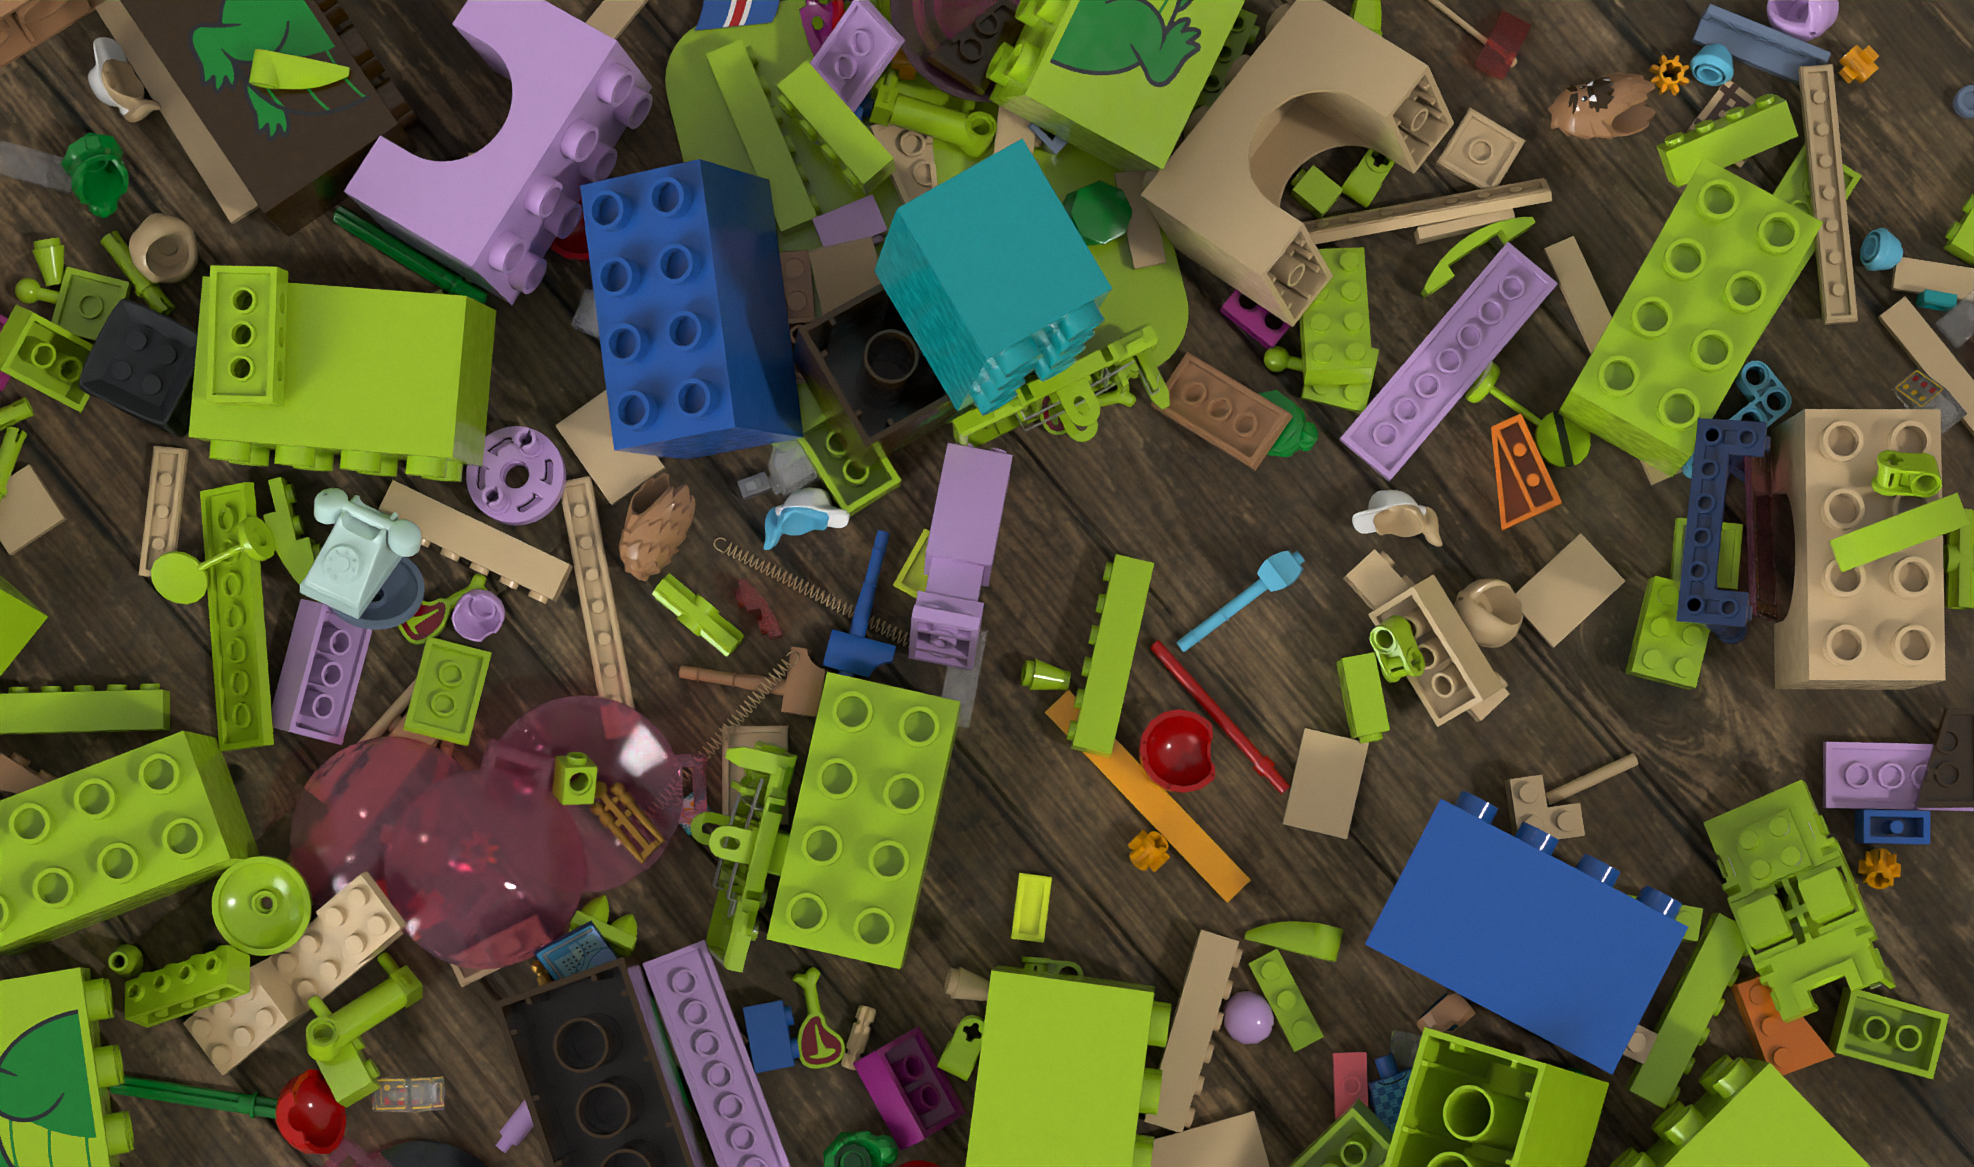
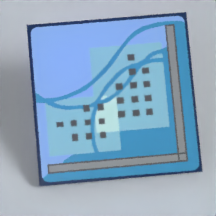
[534,920,619,981]

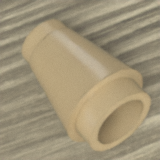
[944,967,990,1001]

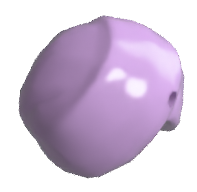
[1767,0,1839,42]

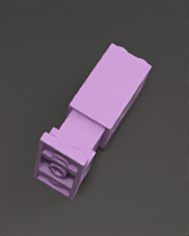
[908,442,1013,670]

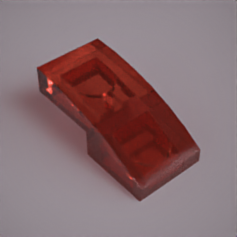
[1474,11,1532,81]

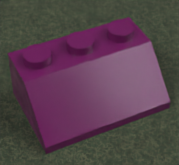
[853,1026,966,1151]

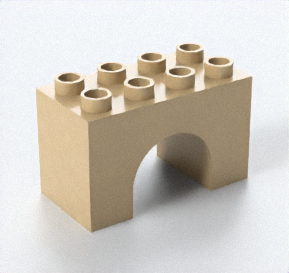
[1141,0,1454,327]
[1771,409,1946,690]

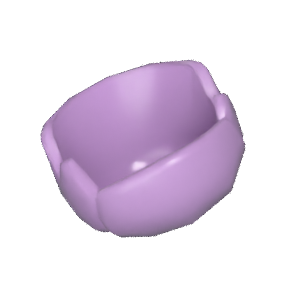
[451,589,505,642]
[1222,991,1274,1045]

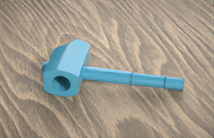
[1176,550,1305,652]

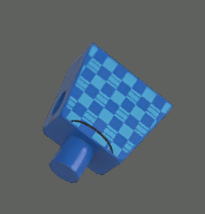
[1367,1053,1413,1133]

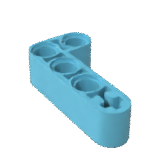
[1682,361,1792,479]

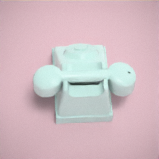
[300,488,422,619]

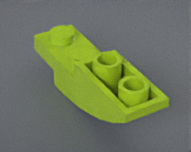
[263,477,322,603]

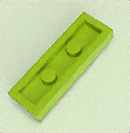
[1248,948,1324,1052]

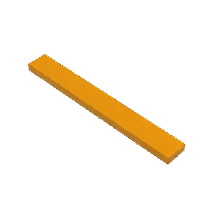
[1045,690,1251,903]

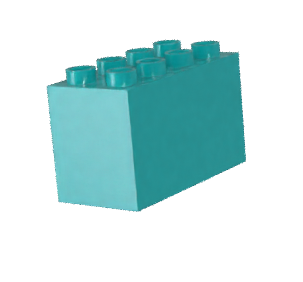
[874,138,1112,416]

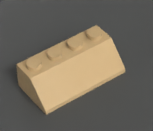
[1368,574,1503,727]

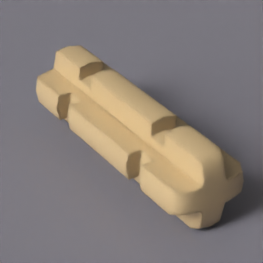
[841,1005,876,1070]

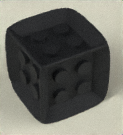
[79,298,198,438]

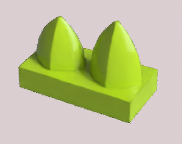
[569,895,637,957]

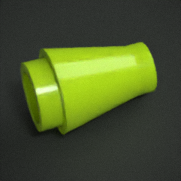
[32,237,64,286]
[1020,658,1071,691]
[108,944,143,977]

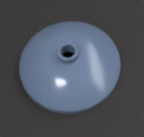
[330,557,424,630]

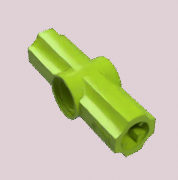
[1943,509,1974,610]
[652,573,745,658]

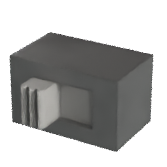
[737,471,772,500]

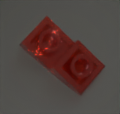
[734,579,784,641]

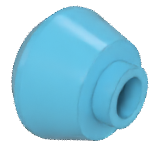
[1690,44,1734,86]
[1860,227,1903,271]

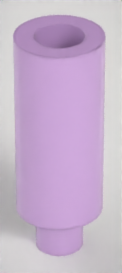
[496,1099,534,1153]

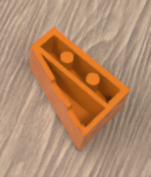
[1491,413,1562,532]
[1731,973,1835,1075]

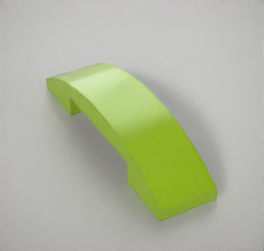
[1421,217,1536,299]
[1829,493,1970,573]

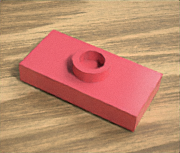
[1332,1052,1368,1120]

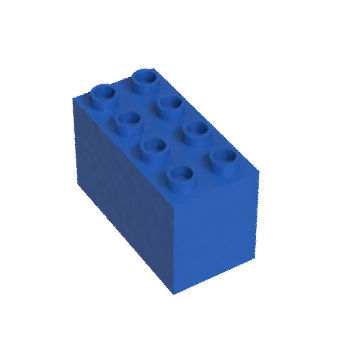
[580,159,804,460]
[1365,790,1688,1074]

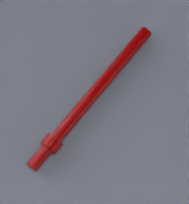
[1149,640,1291,795]

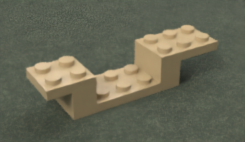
[183,871,407,1076]

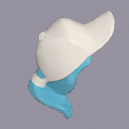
[763,487,850,550]

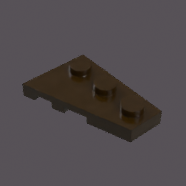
[926,0,1025,96]
[1914,708,1974,808]

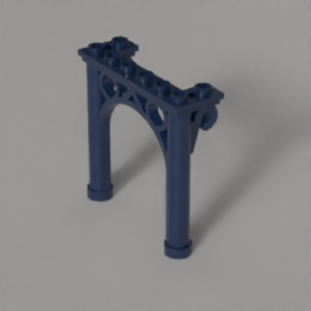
[1676,418,1771,645]

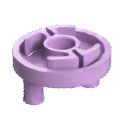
[466,426,566,526]

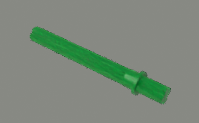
[333,206,488,304]
[109,1075,278,1119]

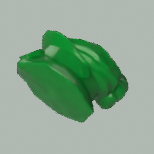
[60,133,129,219]
[1061,180,1132,246]
[1257,390,1318,457]
[823,1130,898,1167]

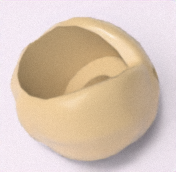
[129,213,198,284]
[1454,579,1523,648]

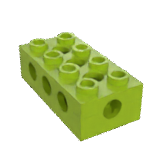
[206,265,288,406]

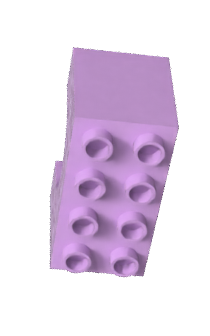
[344,0,653,305]

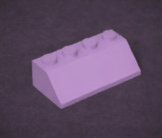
[271,599,372,745]

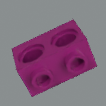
[1220,289,1291,350]

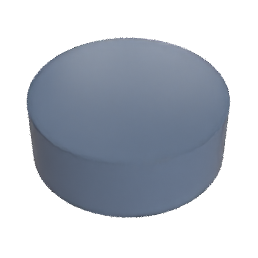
[1953,85,1974,119]

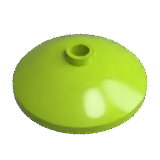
[212,855,312,956]

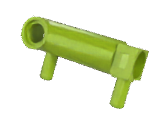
[869,69,997,157]
[306,952,423,1062]

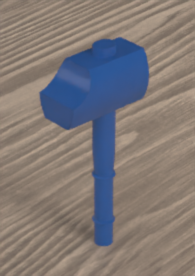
[823,530,896,678]

